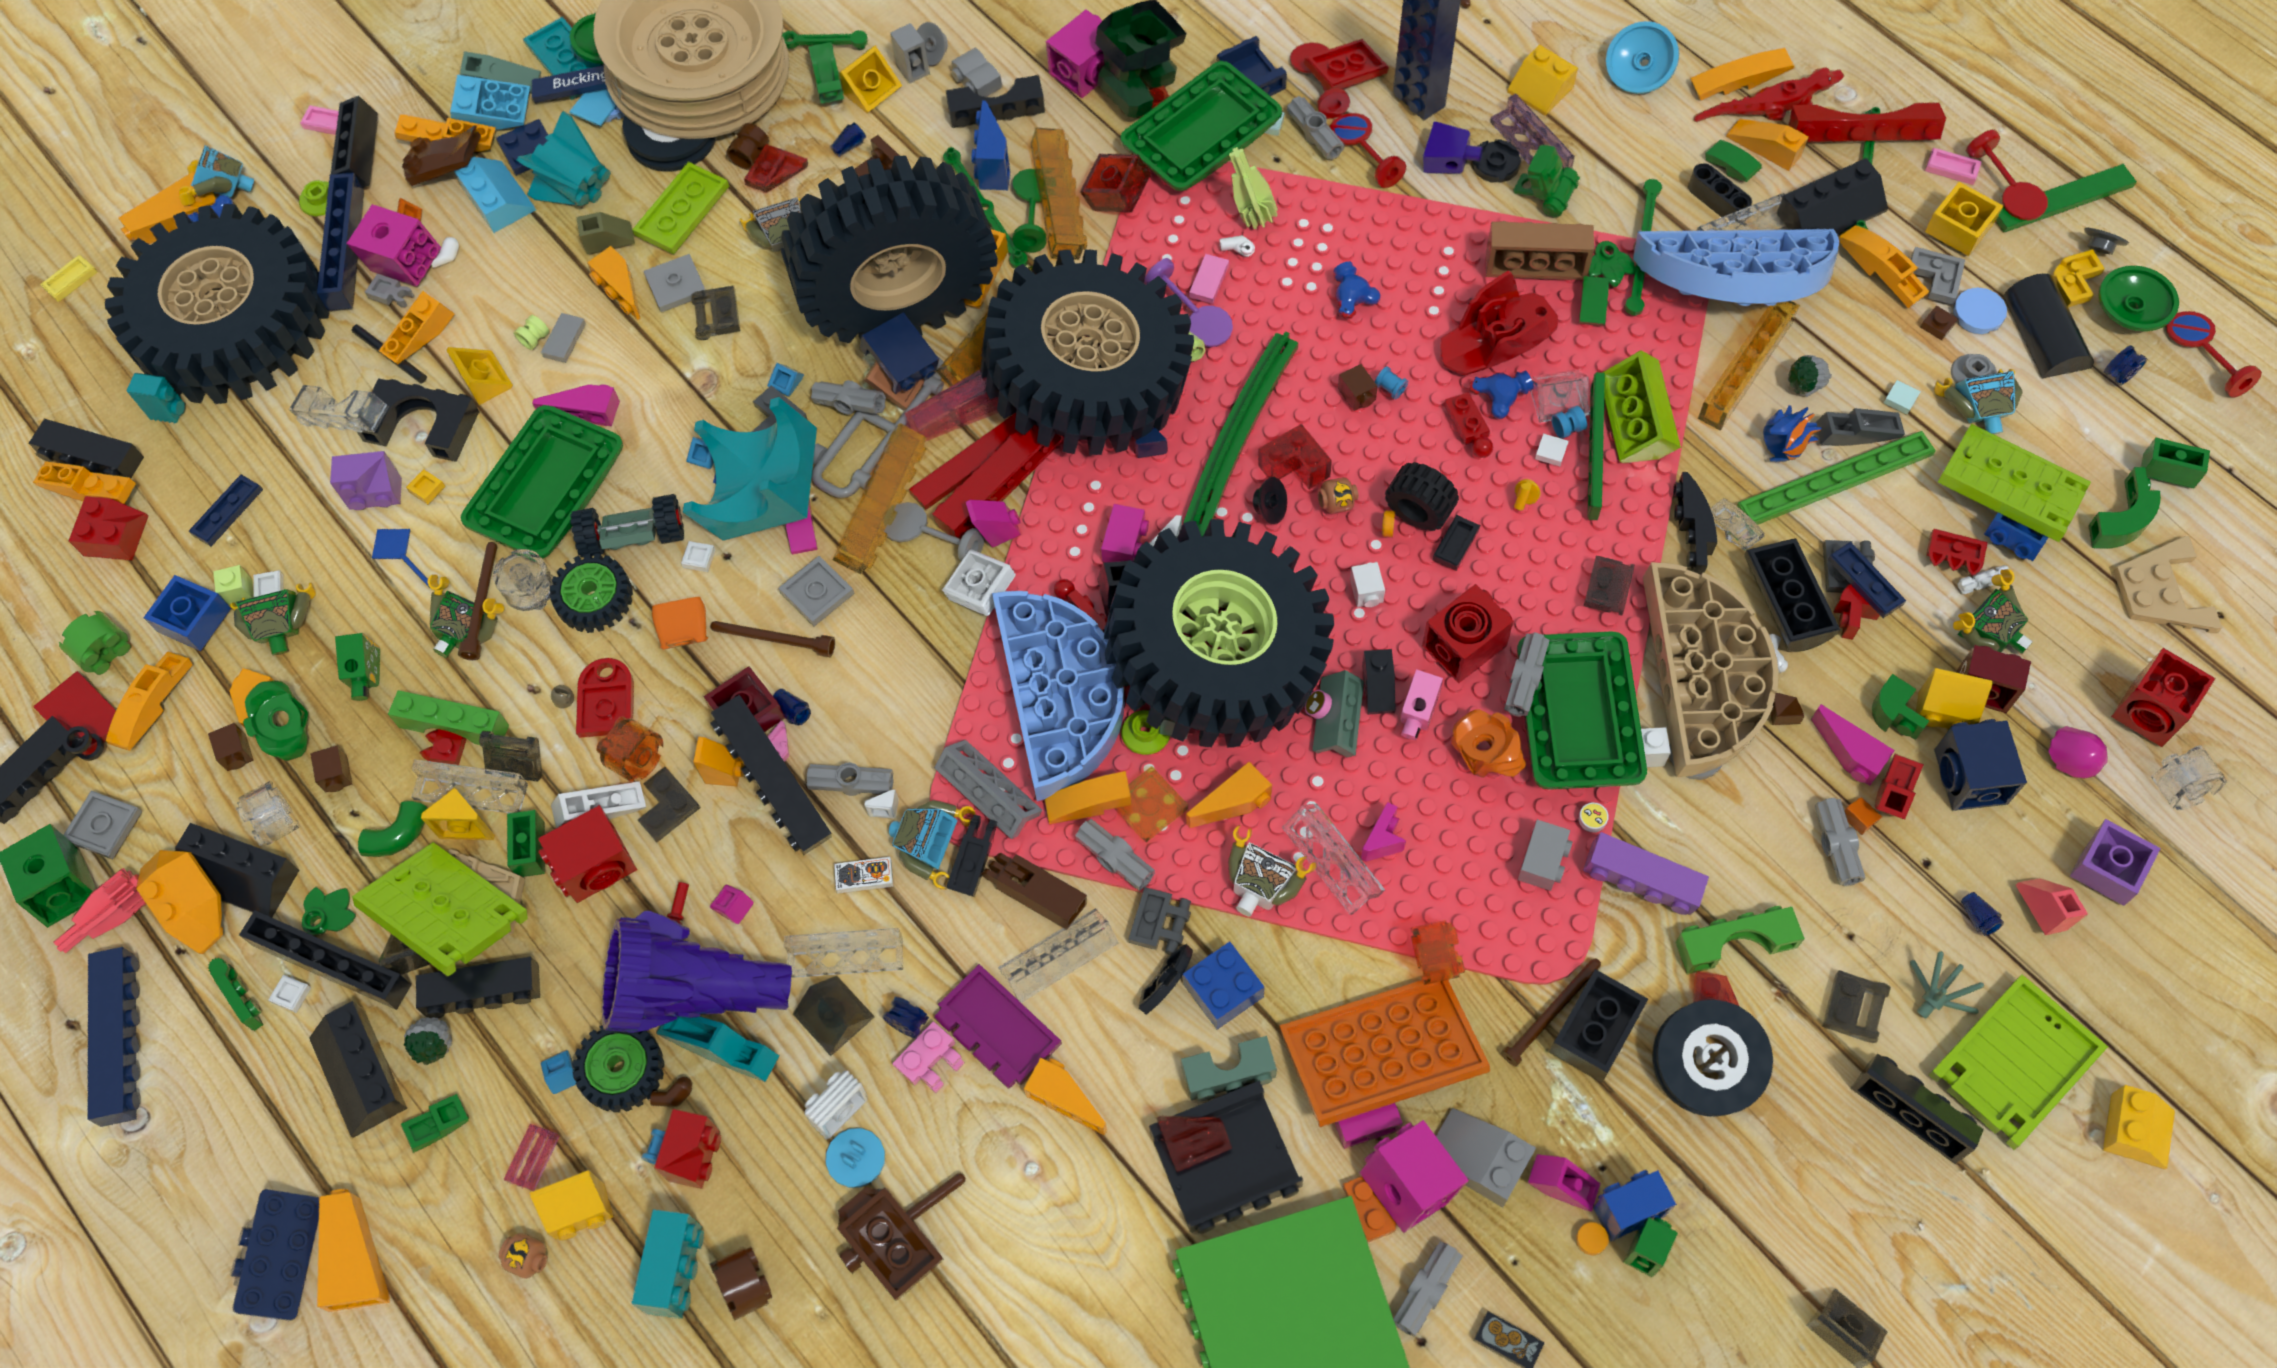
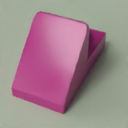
[1361,802,1406,862]

